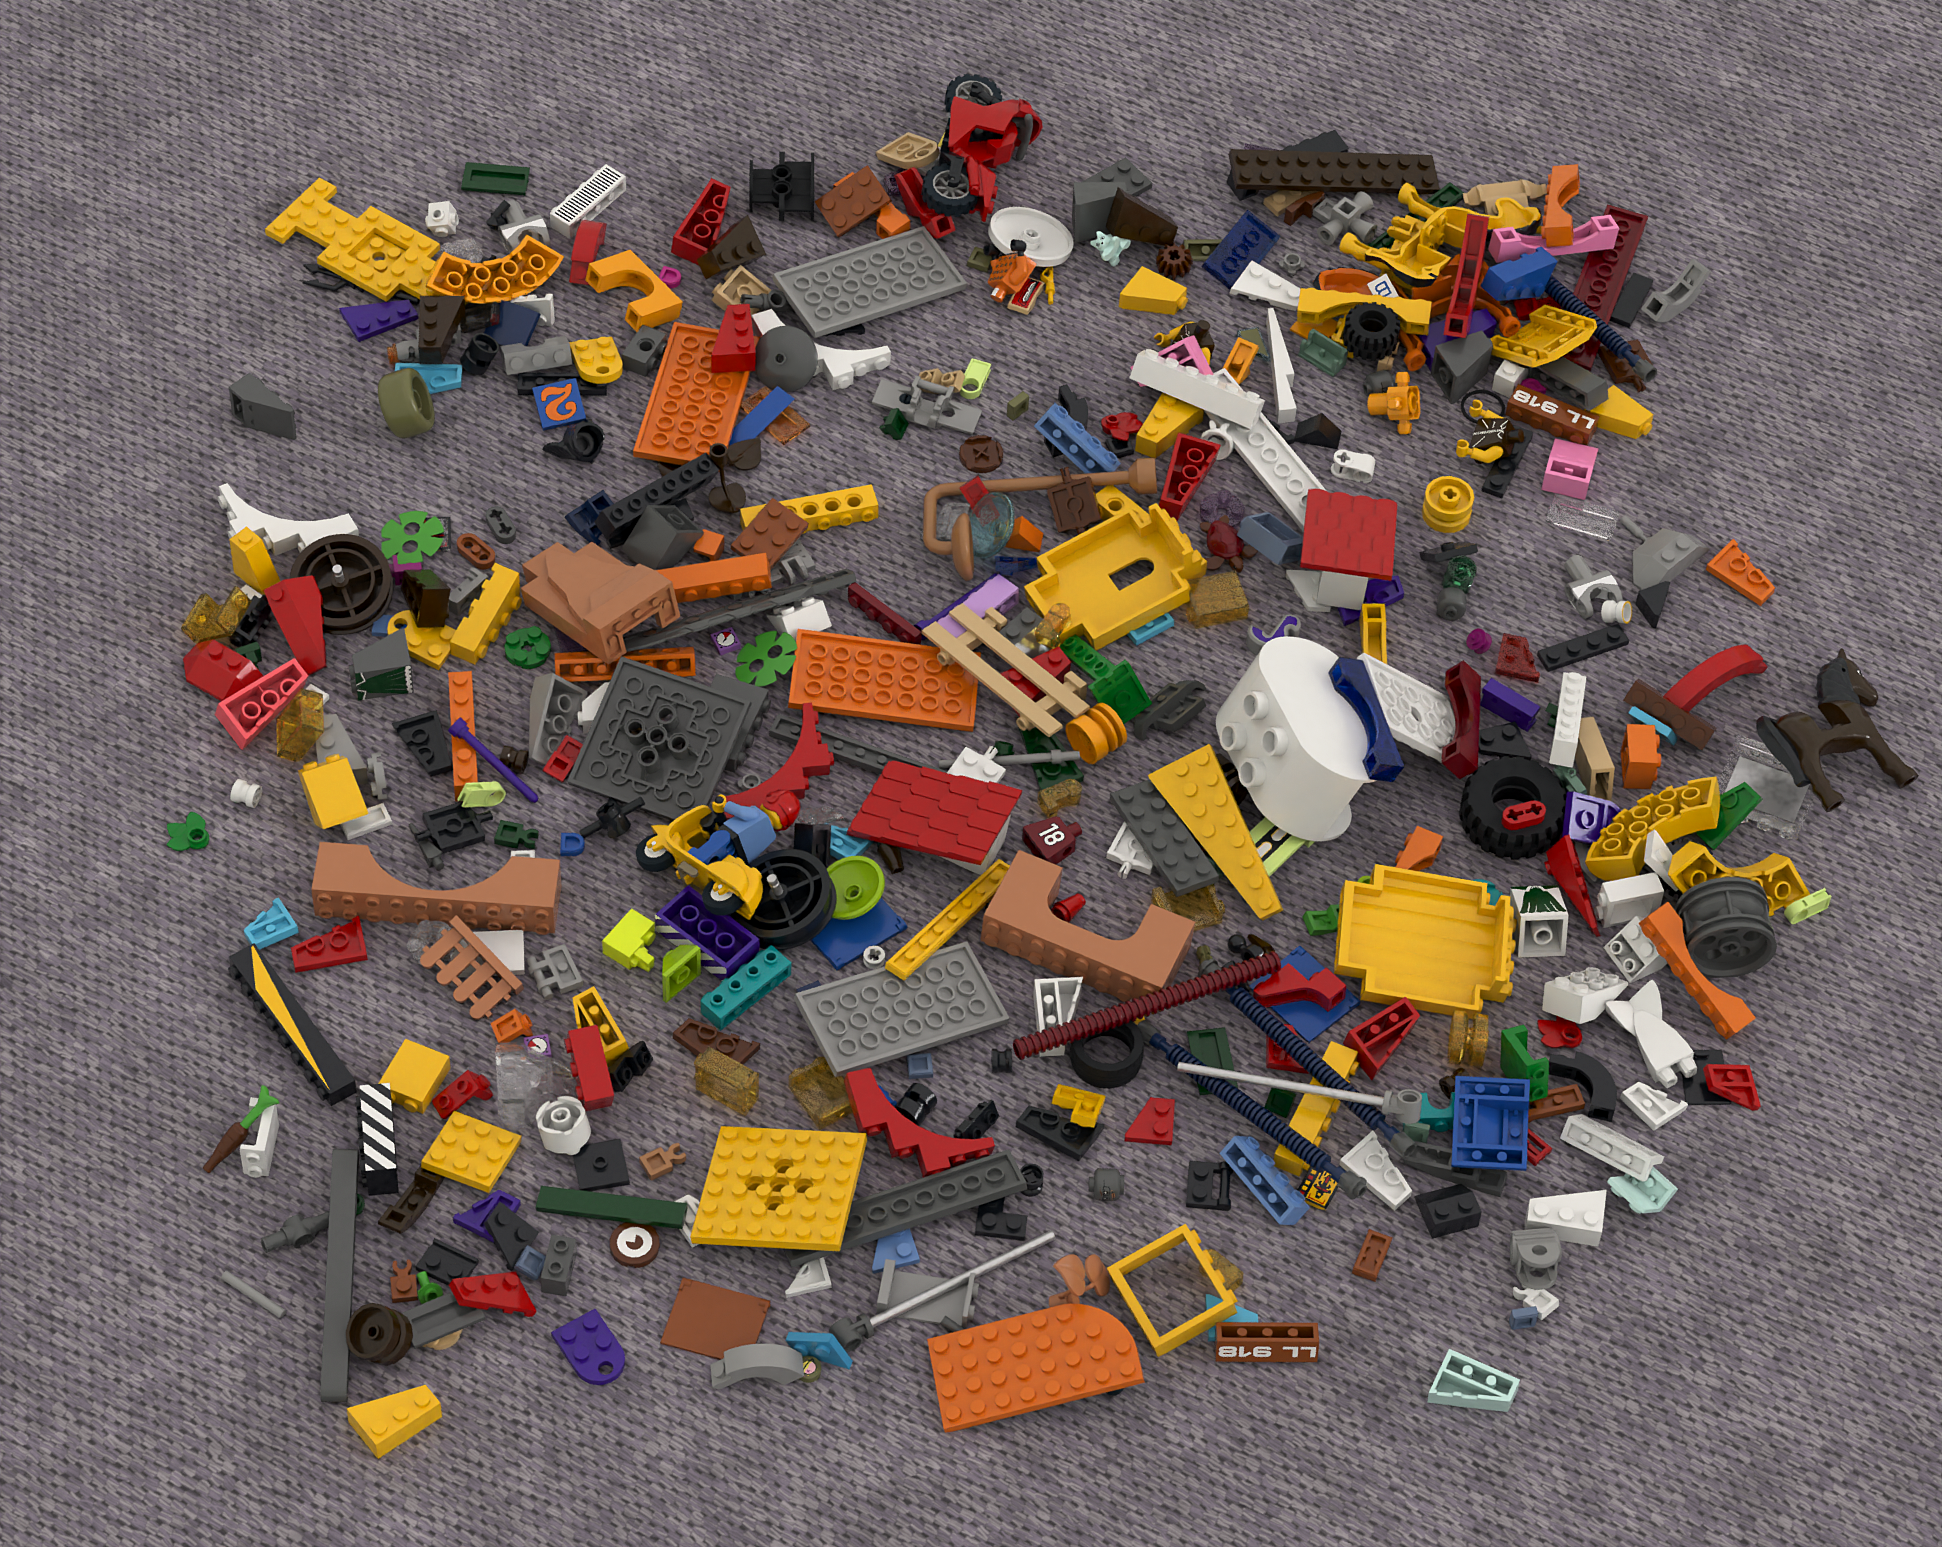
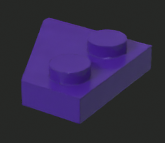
[453,1190,521,1242]

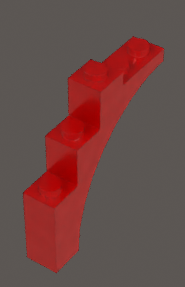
[1444,214,1489,338]
[724,702,834,820]
[844,1068,995,1178]

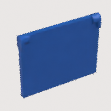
[811,896,908,971]
[1249,946,1361,1043]

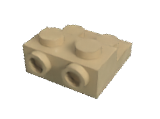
[711,265,772,320]

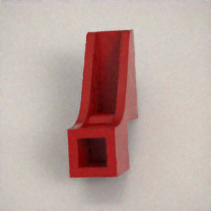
[894,167,956,239]
[1253,963,1347,1012]

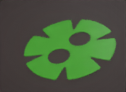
[381,511,444,564]
[735,631,797,687]

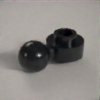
[1227,934,1264,961]

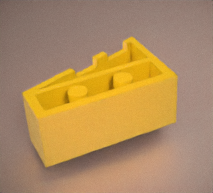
[1135,392,1204,459]
[346,1385,442,1459]

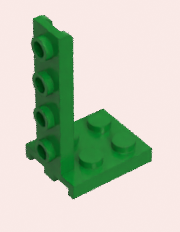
[1059,634,1152,724]

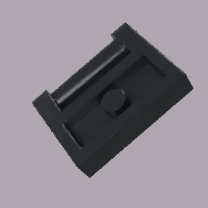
[1186,1160,1233,1211]

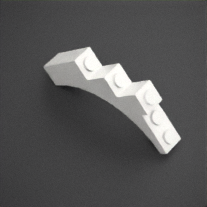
[752,309,891,390]
[217,483,359,556]

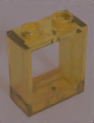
[276,688,324,762]
[694,1047,759,1116]

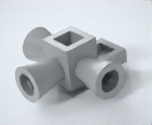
[1312,191,1377,245]

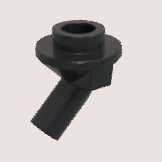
[486,200,511,230]

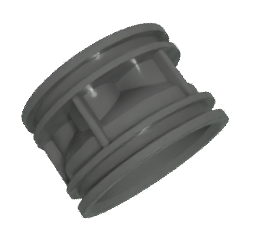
[1675,877,1777,978]

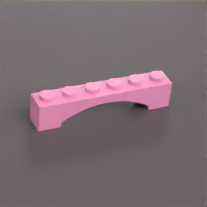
[1488,215,1619,263]

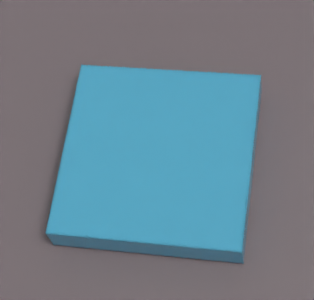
[1629,706,1678,746]

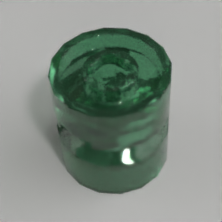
[1442,555,1477,594]

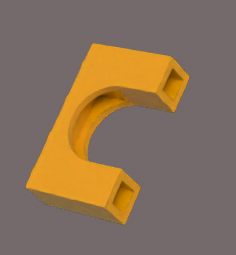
[585,250,683,332]

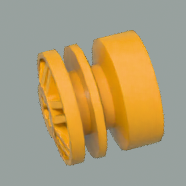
[1065,703,1127,764]

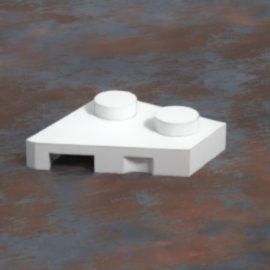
[510,294,555,327]
[1286,570,1331,612]

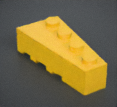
[450,563,522,665]

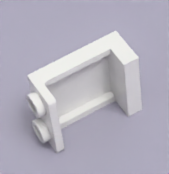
[240,1097,279,1178]

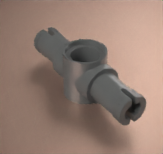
[740,289,794,314]
[261,1211,329,1253]

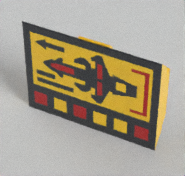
[1297,1166,1338,1210]

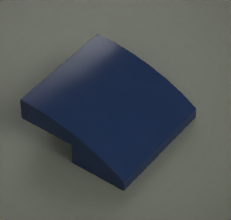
[484,300,541,346]

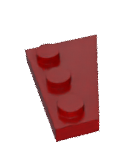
[291,916,368,973]
[449,1271,537,1317]

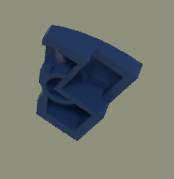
[564,490,614,545]

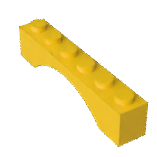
[1297,288,1432,335]
[1359,603,1387,718]

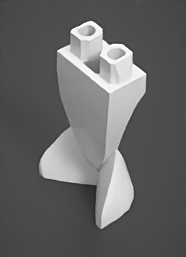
[1605,980,1697,1088]

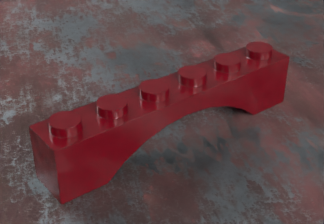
[1442,660,1481,780]

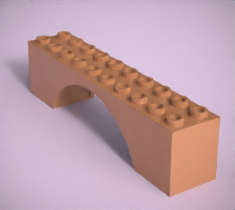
[311,842,561,935]

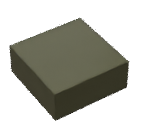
[967,247,992,272]
[1007,391,1029,421]

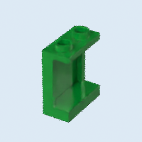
[1500,1024,1549,1102]

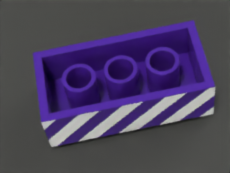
[655,885,759,981]

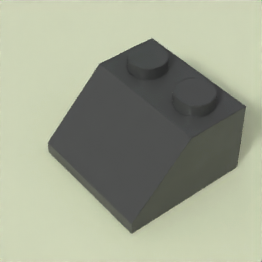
[999,607,1060,659]

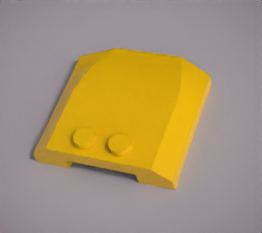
[1490,305,1597,368]

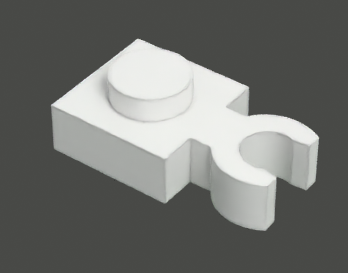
[1513,1285,1559,1320]

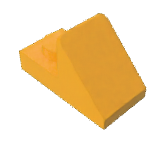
[1222,337,1259,385]

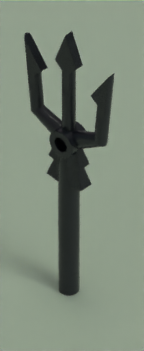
[302,252,420,305]

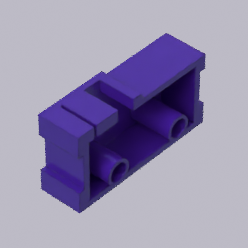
[1480,678,1540,732]

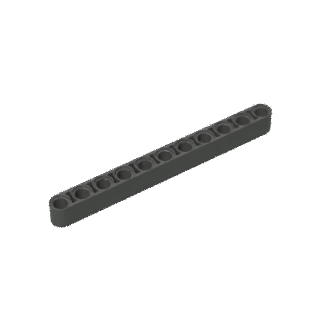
[321,1149,359,1402]

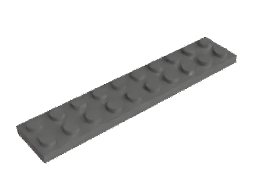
[783,1149,1027,1267]

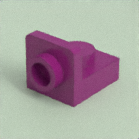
[389,555,422,585]

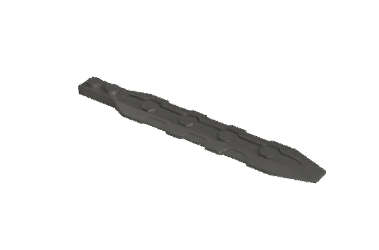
[623,568,857,652]

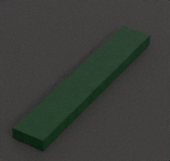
[1368,182,1464,249]
[535,1186,688,1229]

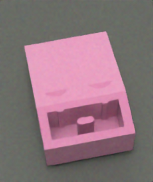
[1541,438,1598,500]

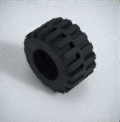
[1343,302,1400,361]

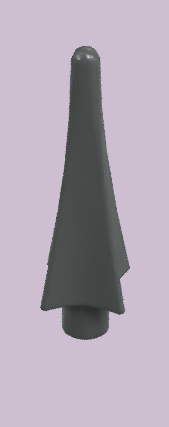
[409,823,444,870]

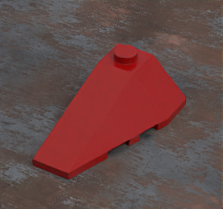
[264,575,327,676]
[1544,835,1601,937]

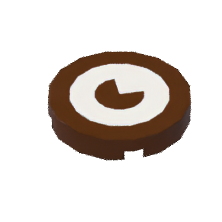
[610,1222,660,1268]

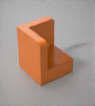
[693,529,724,562]

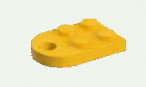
[569,337,623,384]
[387,610,456,670]

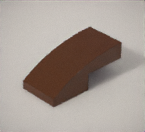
[1284,191,1325,226]

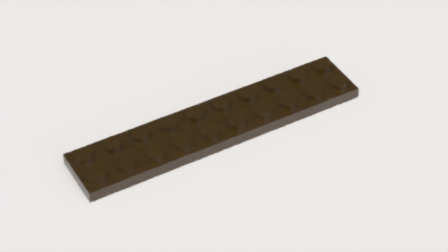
[1228,149,1440,194]

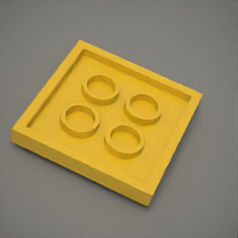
[421,1111,522,1193]

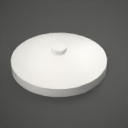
[988,207,1074,267]

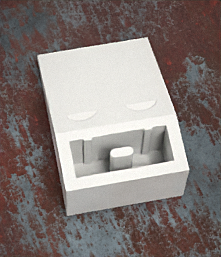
[1542,967,1628,1024]

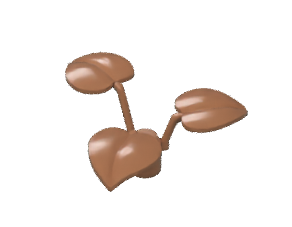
[1049,1254,1110,1307]

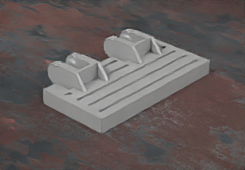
[728,538,816,601]

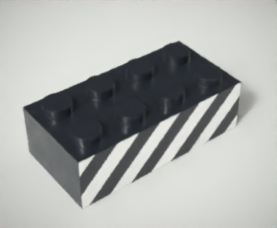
[356,1083,399,1196]

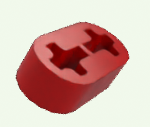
[1501,801,1546,830]

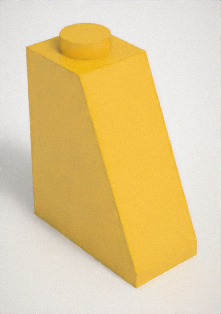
[1119,266,1188,315]
[1584,385,1654,439]
[229,526,280,595]

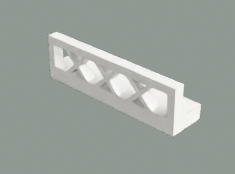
[1560,1114,1664,1182]

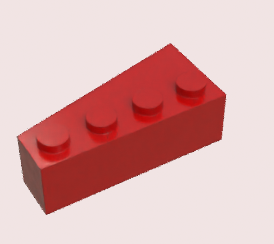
[1158,433,1221,521]

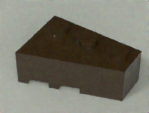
[697,215,766,280]

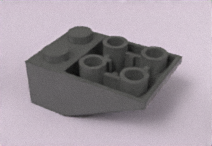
[229,373,297,440]

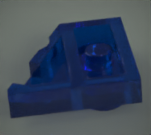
[994,556,1038,576]

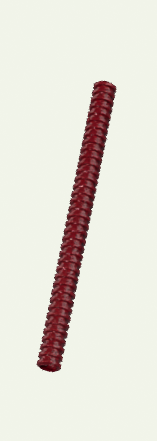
[1013,951,1281,1060]

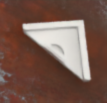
[785,1257,832,1298]

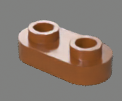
[457,533,495,570]

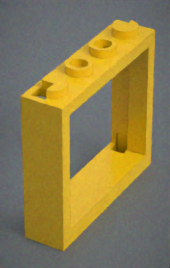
[1107,1223,1238,1357]

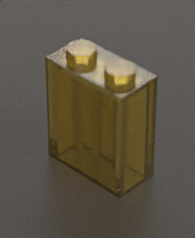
[1184,571,1249,629]

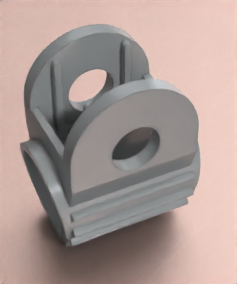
[1510,1228,1562,1290]

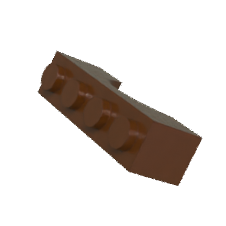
[1623,678,1717,750]

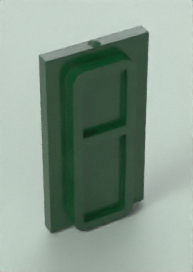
[461,162,530,196]
[1187,1027,1238,1096]

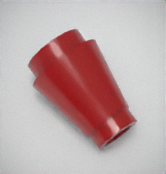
[1051,893,1086,923]

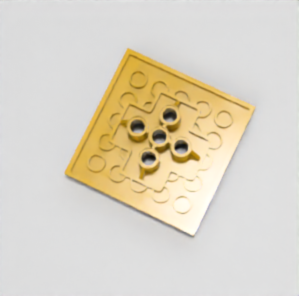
[690,1126,867,1251]

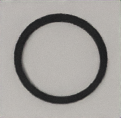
[1461,390,1505,424]

